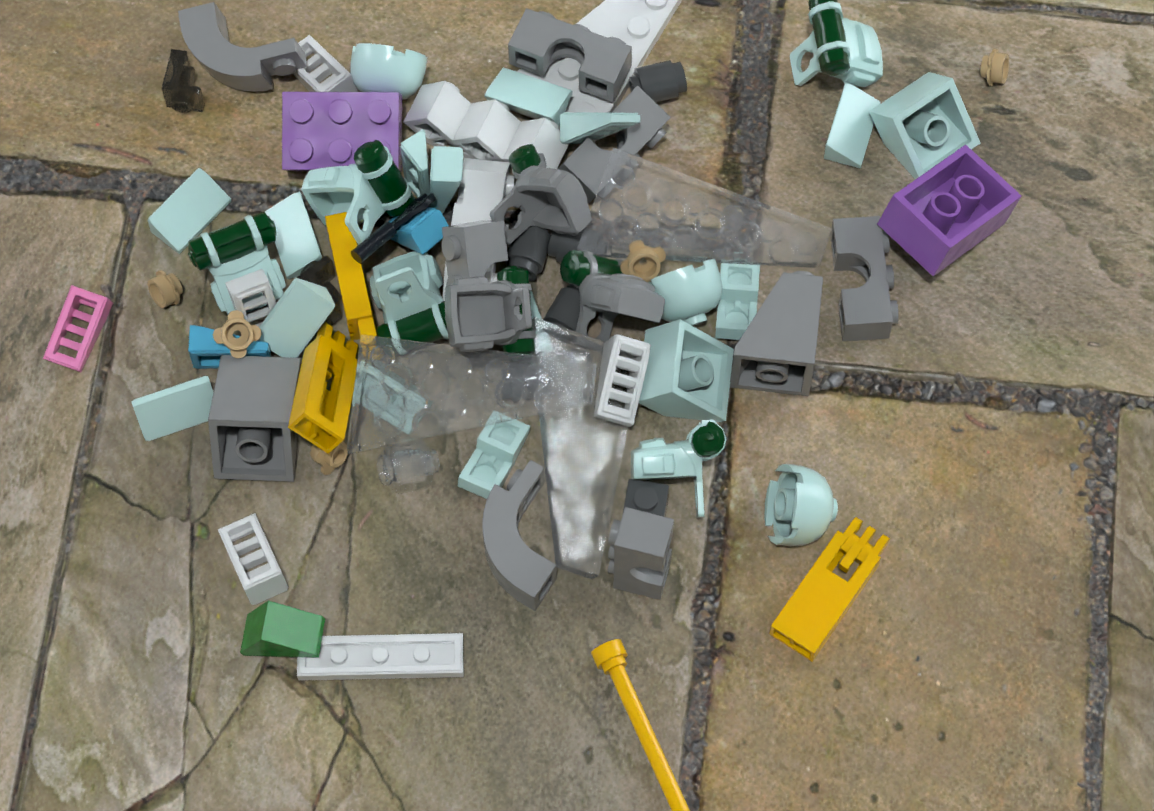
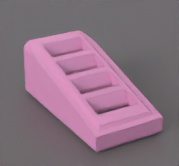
[43,285,113,372]

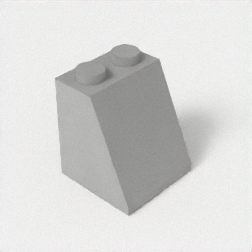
[730,271,823,396]
[208,355,301,482]

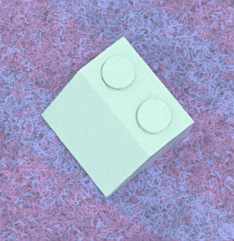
[869,72,980,179]
[639,319,734,422]

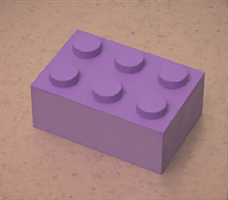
[282,92,402,172]
[877,144,1022,276]

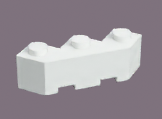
[403,81,569,169]
[443,158,516,301]

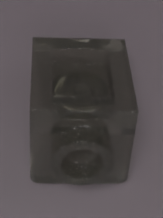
[162,49,205,113]
[297,255,342,325]

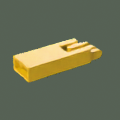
[325,212,379,360]
[288,322,359,454]
[769,517,890,662]

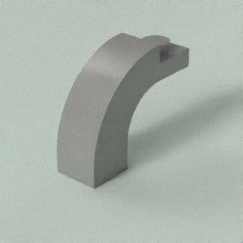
[178,2,307,92]
[482,460,557,611]

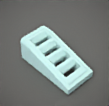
[560,112,640,144]
[430,146,463,214]

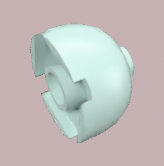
[350,43,428,100]
[648,259,723,326]
[764,464,838,546]

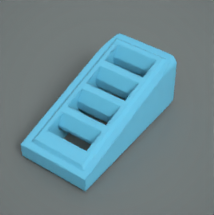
[388,207,449,255]
[188,325,272,369]

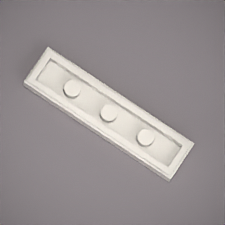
[297,633,464,680]

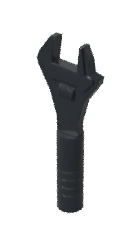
[351,193,436,263]

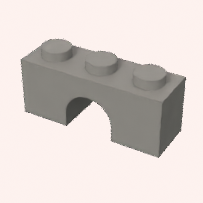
[508,8,632,103]
[558,85,671,203]
[830,216,899,342]
[442,221,508,286]
[608,507,674,600]

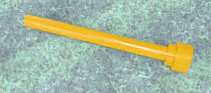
[591,639,690,811]

